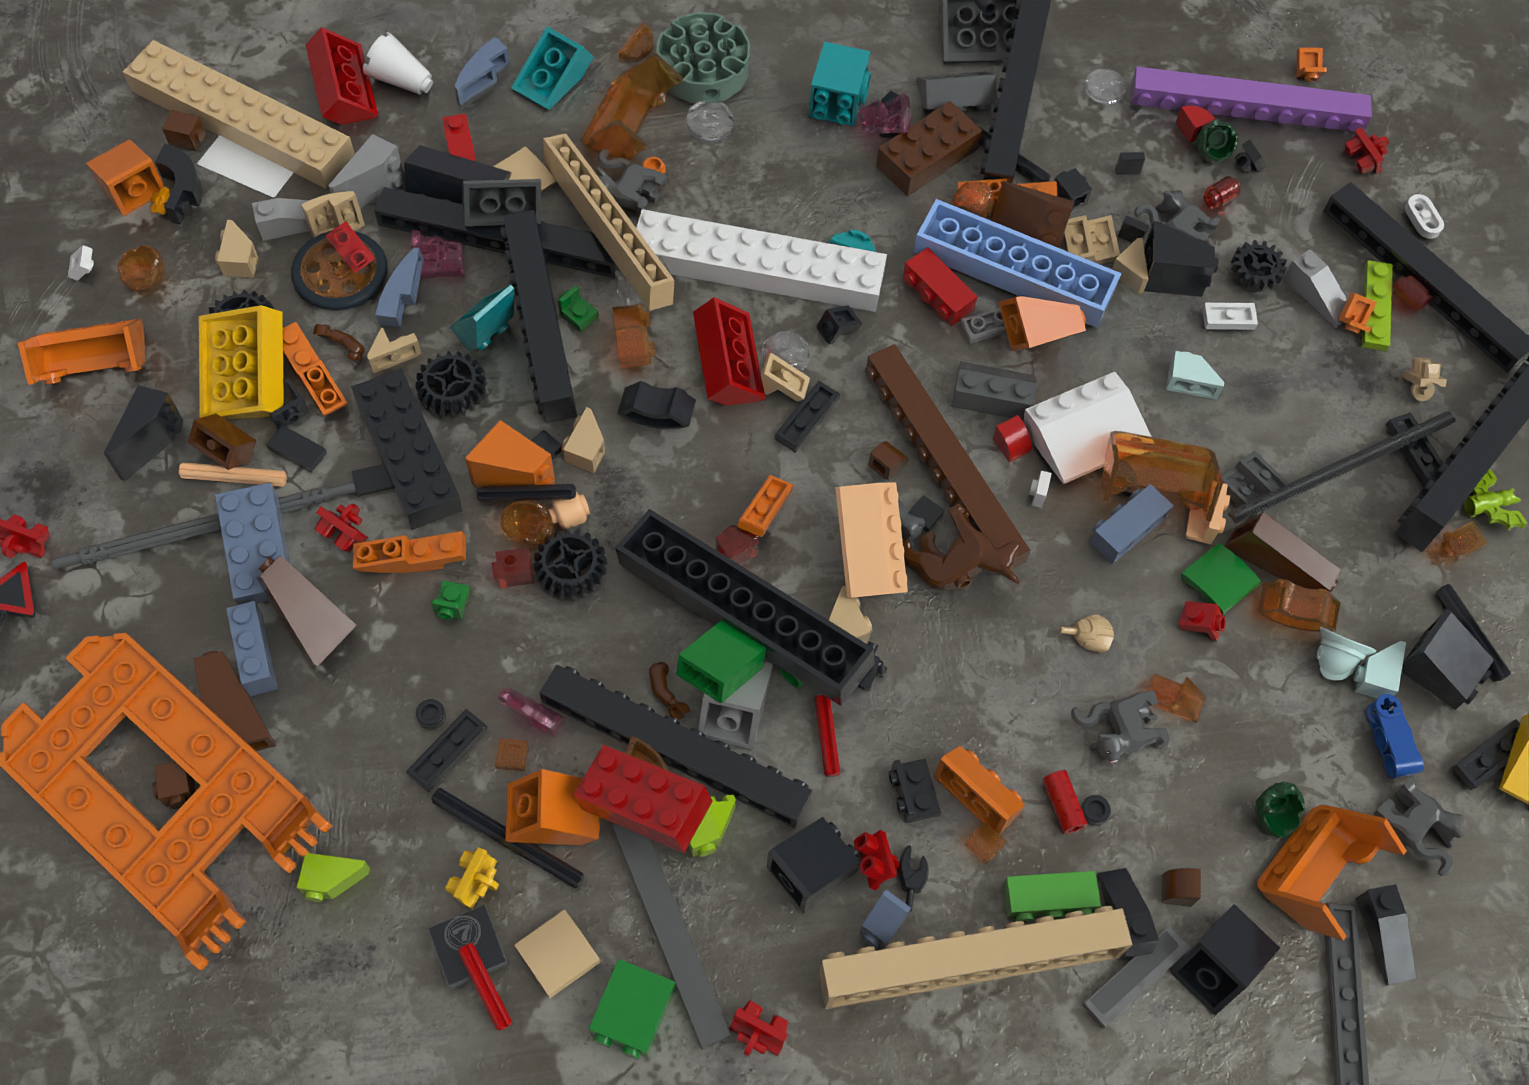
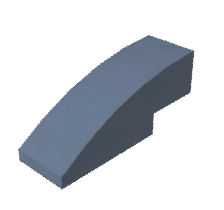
[454,36,510,105]
[375,248,424,327]

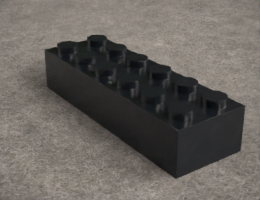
[351,368,462,530]

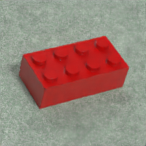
[573,745,713,853]

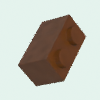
[187,413,257,470]

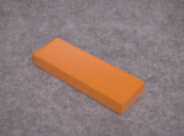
[737,475,794,537]

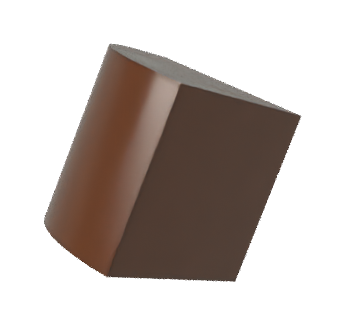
[868,441,908,481]
[1162,868,1201,907]

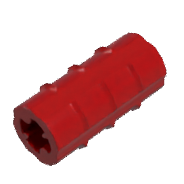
[1043,770,1088,834]

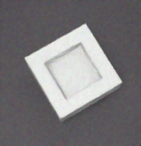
[68,245,94,281]
[1029,471,1052,508]

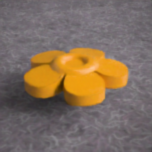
[151,187,170,215]

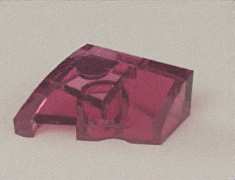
[859,93,911,133]
[411,230,464,278]
[498,688,566,737]

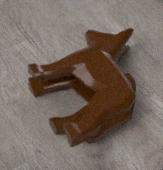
[902,503,1020,591]

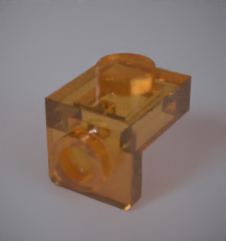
[1441,521,1488,562]

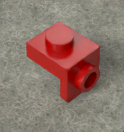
[1178,601,1226,641]

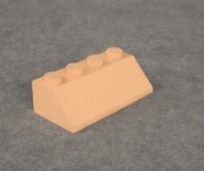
[835,482,908,598]

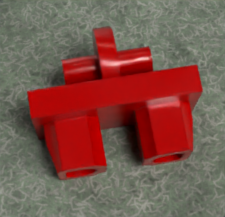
[1344,127,1389,174]
[326,221,375,273]
[314,504,368,552]
[0,514,50,558]
[853,830,899,891]
[729,1001,789,1057]

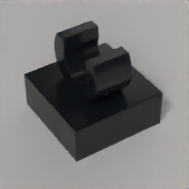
[1235,139,1266,173]

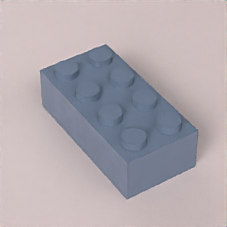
[215,483,291,605]

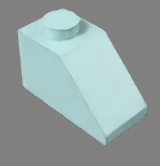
[1166,351,1224,400]
[1353,641,1406,698]

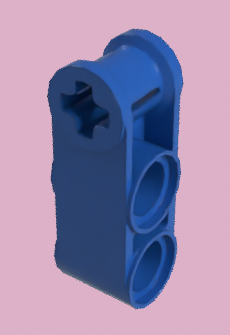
[1366,694,1424,779]

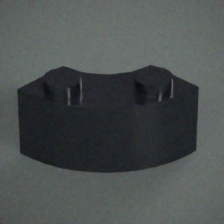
[617,381,696,429]

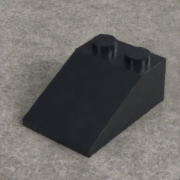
[103,385,183,481]

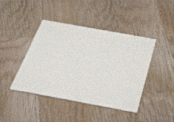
[197,135,294,198]

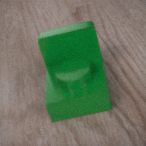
[558,286,599,332]
[431,580,471,620]

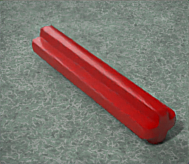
[815,695,840,777]
[458,943,512,1031]

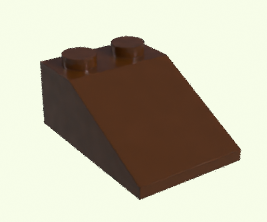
[991,180,1074,248]

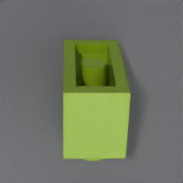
[297,853,370,902]

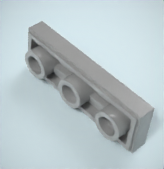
[960,308,1006,344]

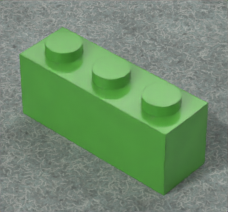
[1002,871,1101,923]

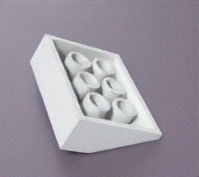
[1023,372,1154,484]

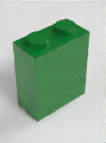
[676,620,766,703]
[589,959,676,1059]

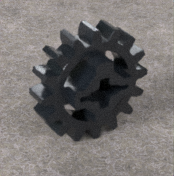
[1231,240,1287,291]

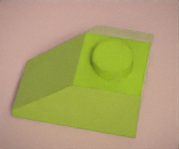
[688,795,736,857]

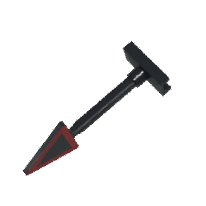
[0,562,36,627]

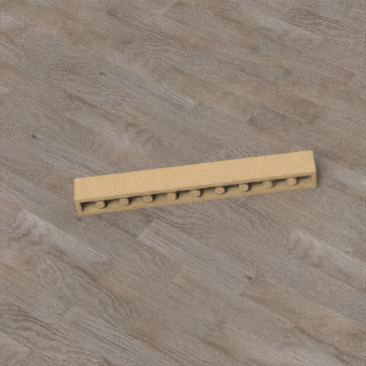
[543,133,675,311]

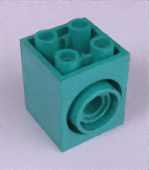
[808,42,871,126]

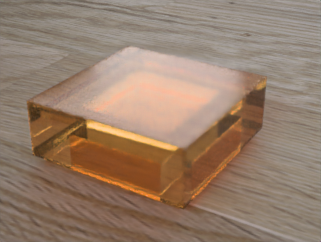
[495,738,529,771]
[965,822,1007,865]

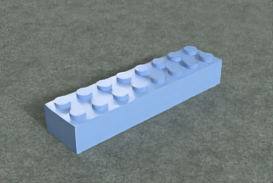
[913,199,1121,328]

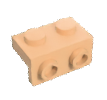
[1185,482,1230,545]

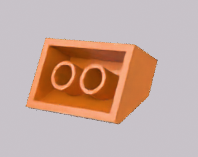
[933,745,1025,837]

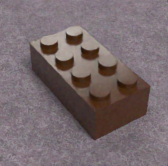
[876,101,982,196]

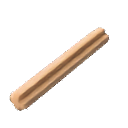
[179,462,287,487]

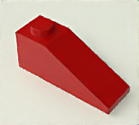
[442,113,476,161]

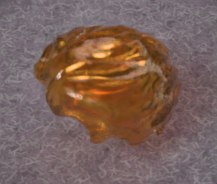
[950,181,994,219]
[118,245,164,290]
[500,500,553,546]

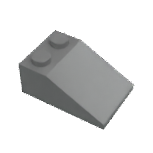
[328,134,404,209]

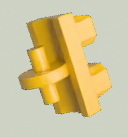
[445,847,499,909]

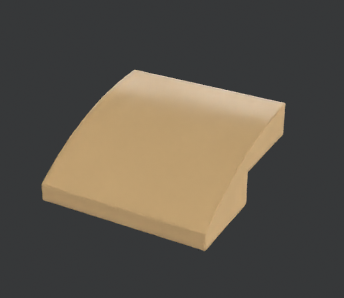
[493,147,556,193]
[301,191,365,238]
[1064,215,1120,264]
[514,909,601,998]

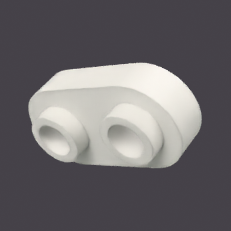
[1405,194,1444,239]

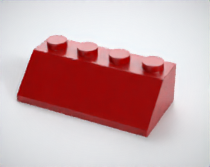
[305,27,378,125]
[693,297,766,406]

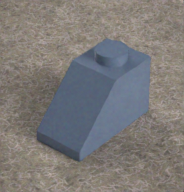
[860,890,911,950]

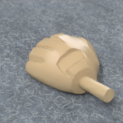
[1058,614,1114,653]

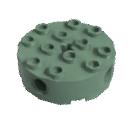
[656,12,750,105]

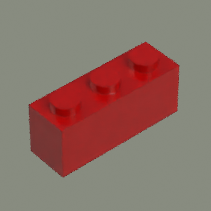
[903,247,978,326]

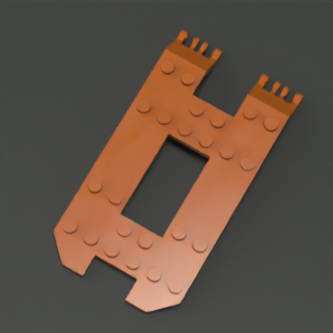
[0,633,333,971]

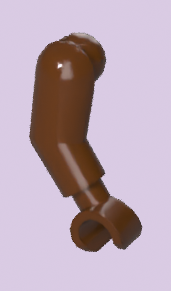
[313,324,364,361]
[649,662,690,720]

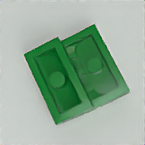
[1181,543,1261,614]

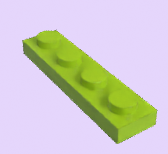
[1361,260,1393,351]

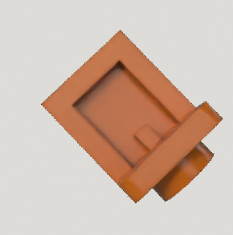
[1296,48,1327,81]
[1338,292,1377,334]

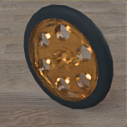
[291,231,387,310]

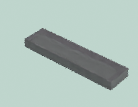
[1082,926,1190,1029]

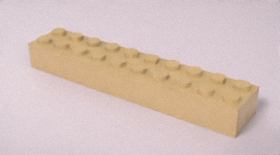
[123,40,355,189]
[819,906,1132,1009]

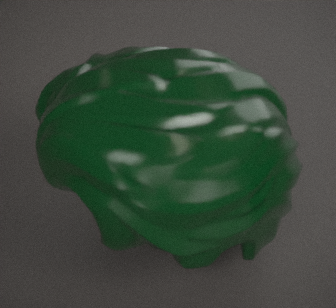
[1196,119,1238,163]
[1254,781,1305,838]

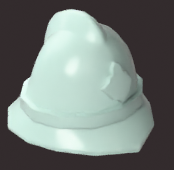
[1317,627,1377,681]

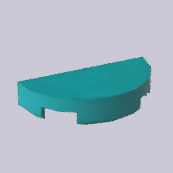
[829,229,876,252]

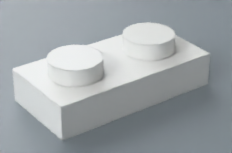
[1202,303,1258,330]

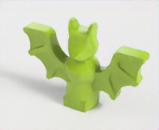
[1464,469,1527,530]

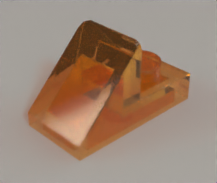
[1147,673,1206,723]

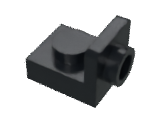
[816,305,862,344]

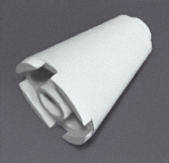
[363,32,433,95]

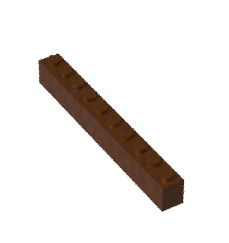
[865,344,1031,576]

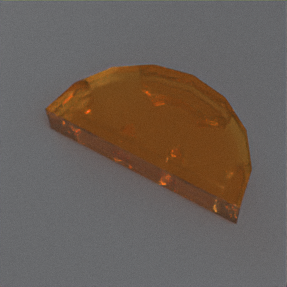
[619,22,654,60]

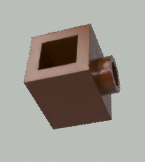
[162,110,206,151]
[152,761,195,809]

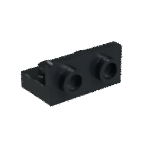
[888,758,941,823]

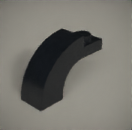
[155,143,203,225]

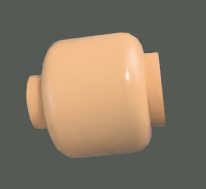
[548,492,590,530]

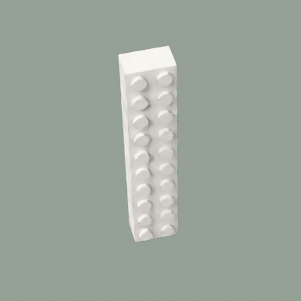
[636,209,887,312]

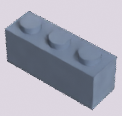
[1090,484,1174,564]
[226,601,278,696]

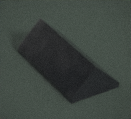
[404,145,511,204]

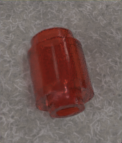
[1203,176,1241,209]
[1393,275,1432,312]

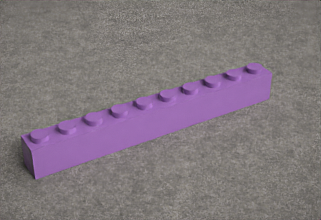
[1130,67,1372,132]

